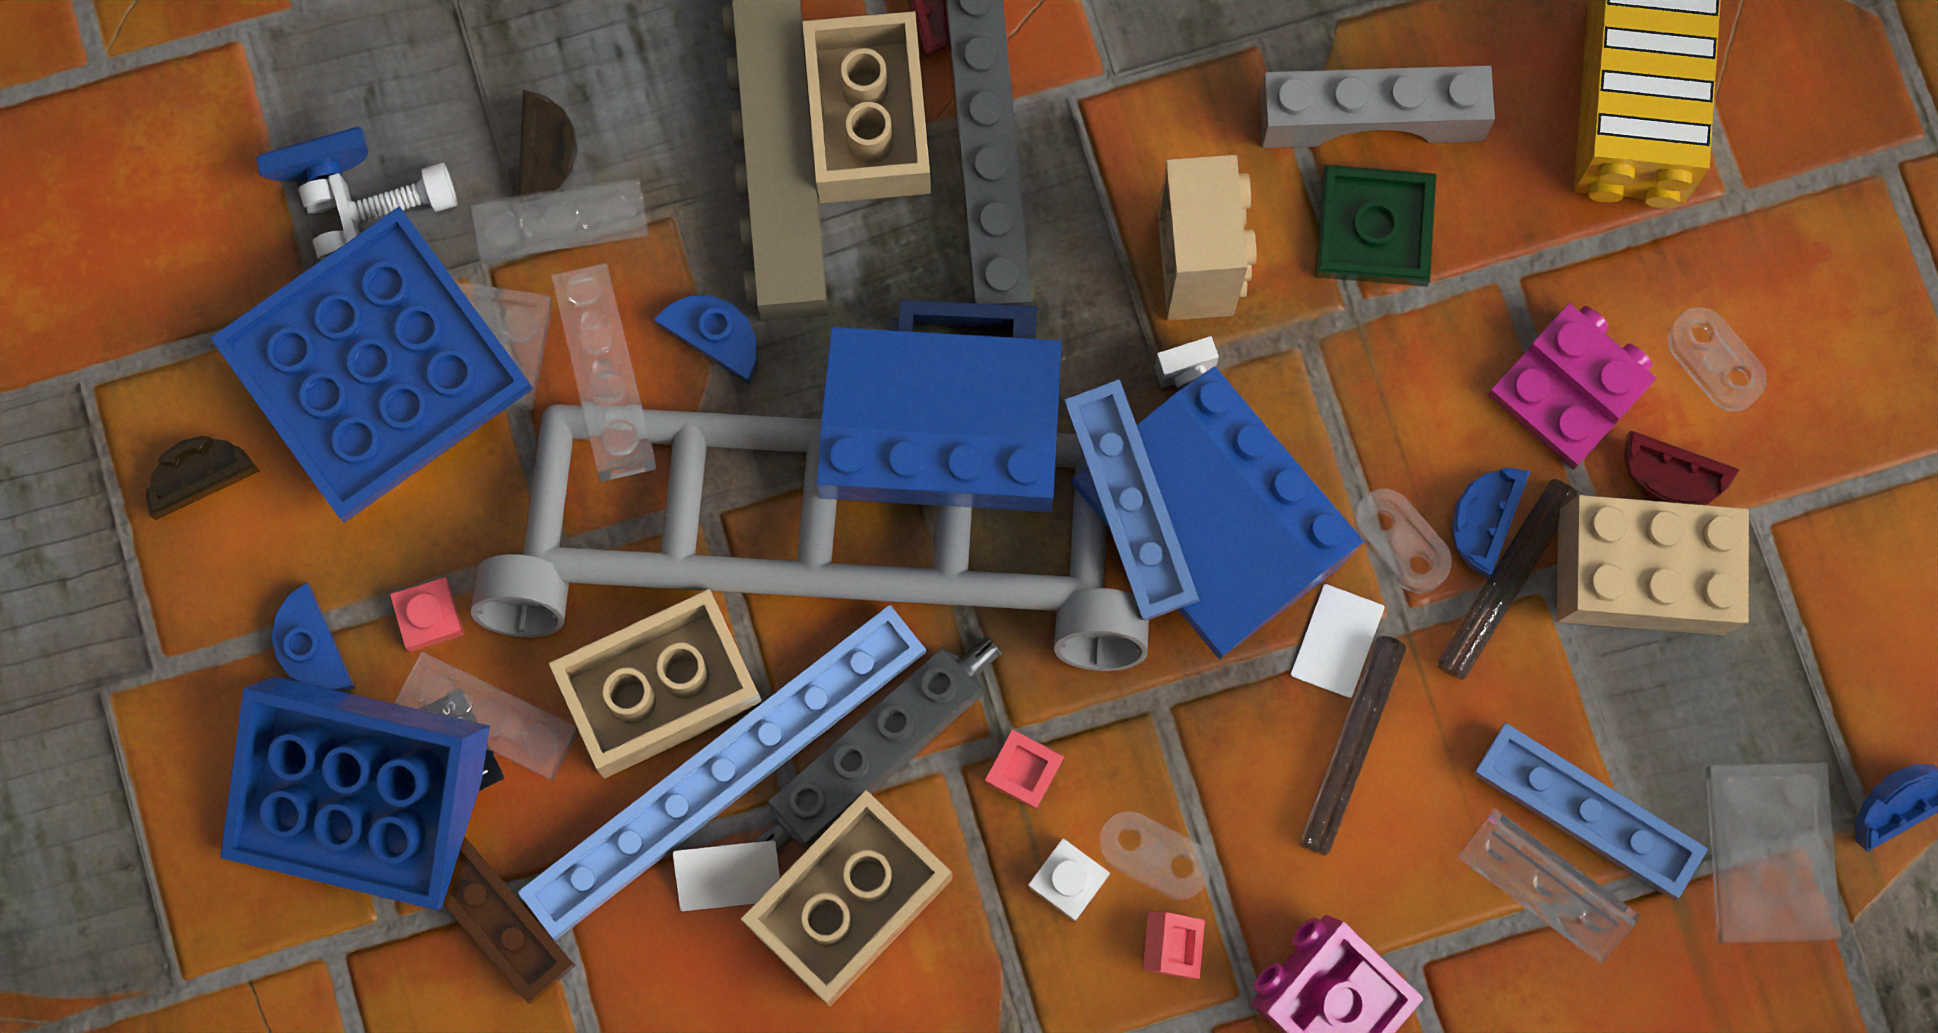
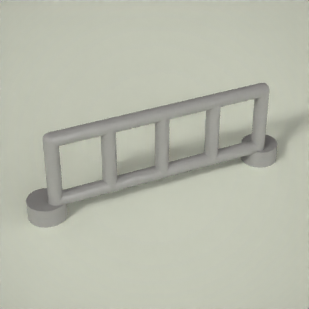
[471,404,1149,671]

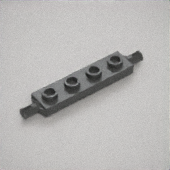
[751,636,1002,852]

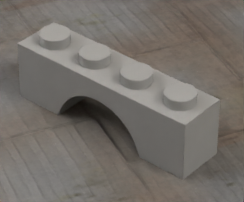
[1260,66,1495,148]

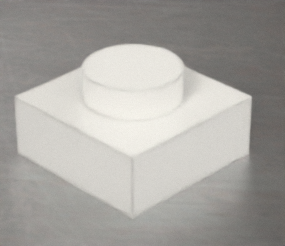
[1154,336,1219,390]
[1028,838,1110,922]

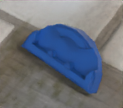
[256,126,369,182]
[654,296,758,384]
[1451,467,1531,579]
[272,582,356,692]
[1855,764,1938,852]

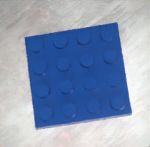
[210,206,533,523]

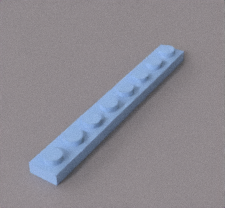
[518,605,926,940]

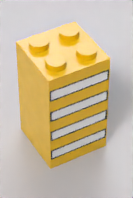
[1574,0,1721,208]

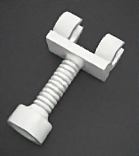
[298,162,458,260]

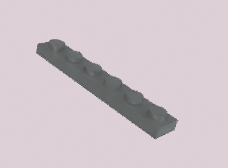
[945,0,1032,306]

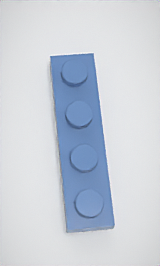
[1065,380,1200,621]
[1472,723,1708,901]

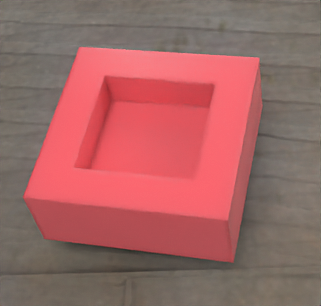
[390,577,465,652]
[985,729,1064,810]
[1143,912,1205,979]

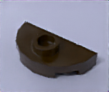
[518,90,578,202]
[146,436,259,521]

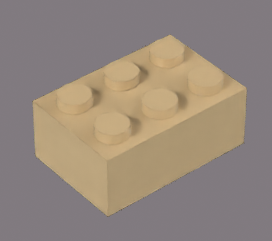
[802,11,931,204]
[1157,155,1257,321]
[1556,495,1749,635]
[549,589,762,779]
[741,790,952,1008]

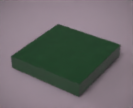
[1315,164,1436,287]

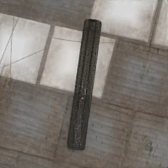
[1438,479,1577,680]
[1300,635,1406,856]

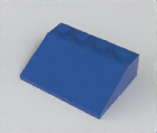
[817,327,1062,512]
[1071,366,1364,660]
[220,676,490,910]

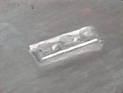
[471,178,649,261]
[395,651,579,782]
[1457,808,1640,964]

